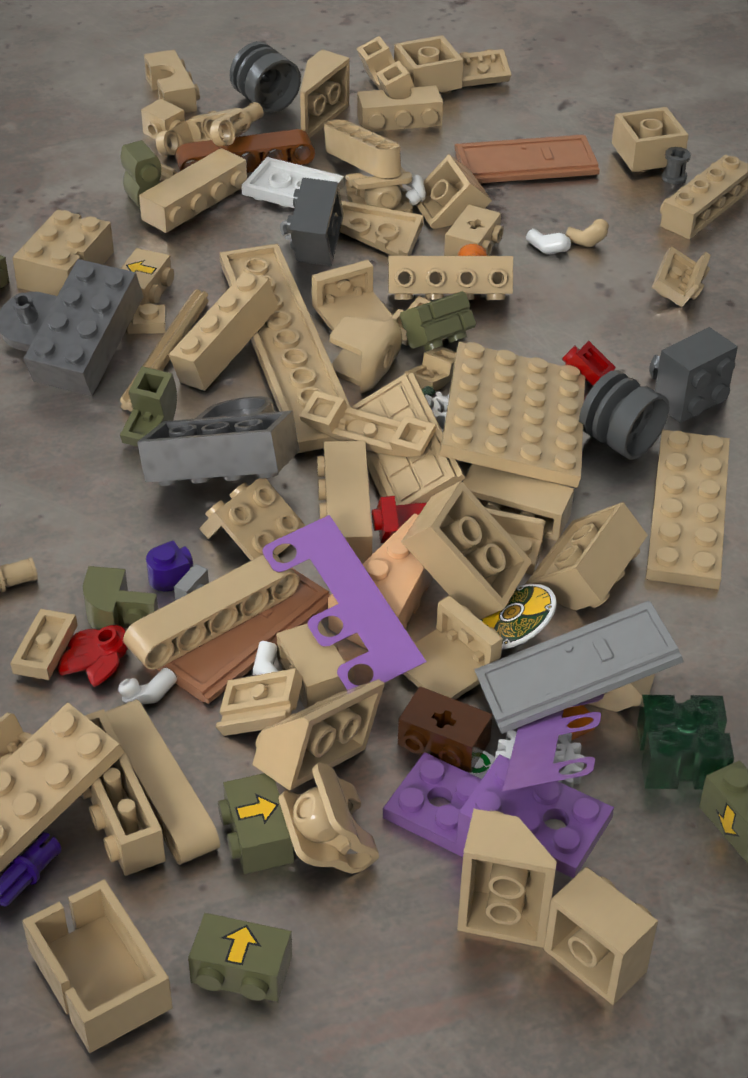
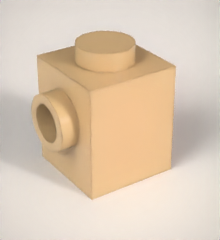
[141,99,185,144]

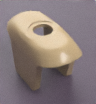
[330,316,402,393]

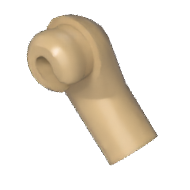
[566,219,609,247]

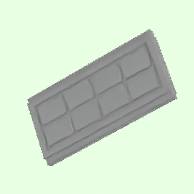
[474,601,684,734]

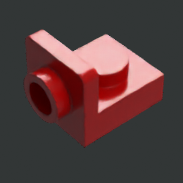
[562,340,616,386]

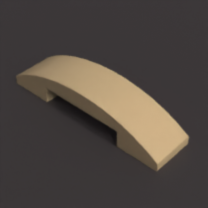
[299,391,437,457]

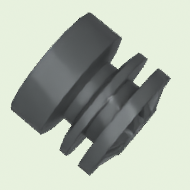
[230,41,301,113]
[579,370,669,460]

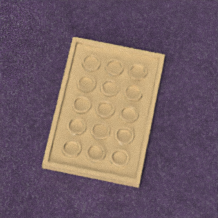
[439,342,585,488]

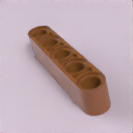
[175,129,315,173]

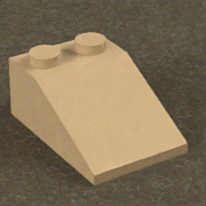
[300,49,350,138]

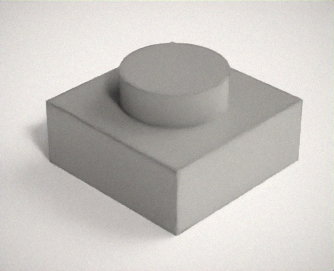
[174,564,209,600]

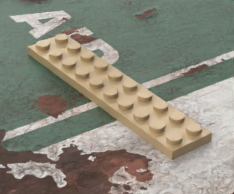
[219,243,351,453]

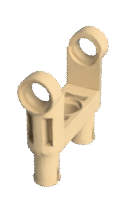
[156,102,264,156]

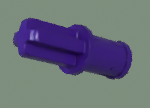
[0,832,62,907]

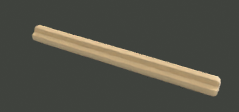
[120,289,209,412]

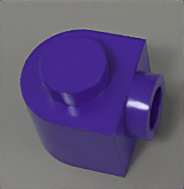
[146,540,194,592]

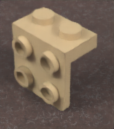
[312,260,393,331]
[199,478,305,561]
[403,596,503,700]

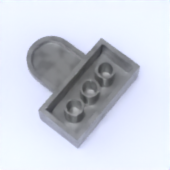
[0,259,143,396]
[137,396,300,486]

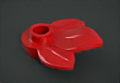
[58,625,128,687]

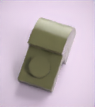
[120,366,177,447]
[83,566,158,630]

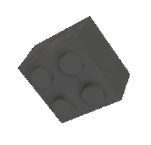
[286,177,344,266]
[655,327,738,423]

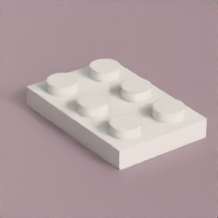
[242,157,344,208]

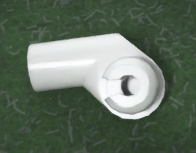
[406,173,426,205]
[526,229,571,255]
[252,641,278,676]
[118,668,177,705]

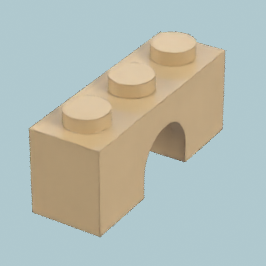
[356,36,414,100]
[144,49,200,113]
[357,85,443,132]

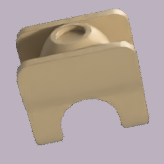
[346,167,413,213]
[278,762,379,874]

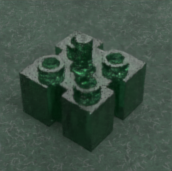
[637,695,734,790]

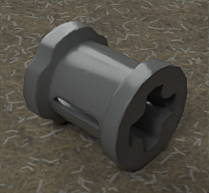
[662,147,691,185]

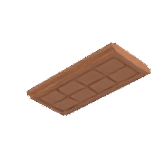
[455,134,600,183]
[156,568,330,704]

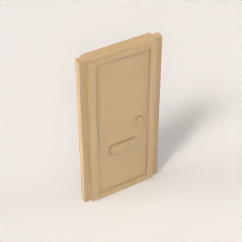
[351,372,466,505]

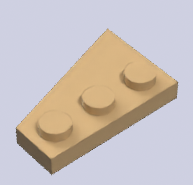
[340,201,424,256]

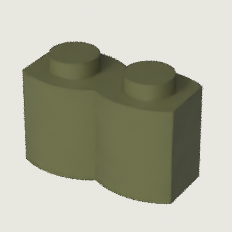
[121,140,162,209]

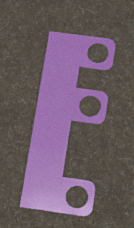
[263,515,427,690]
[502,694,604,792]

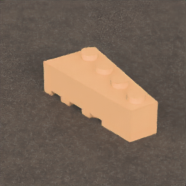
[328,513,433,650]

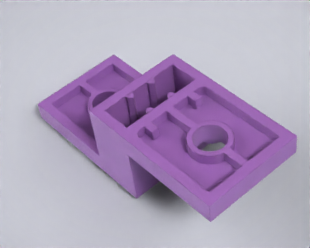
[383,752,614,878]

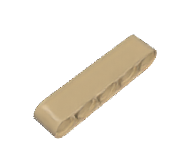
[324,120,401,178]
[123,553,300,670]
[105,699,220,865]

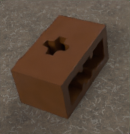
[398,686,493,773]

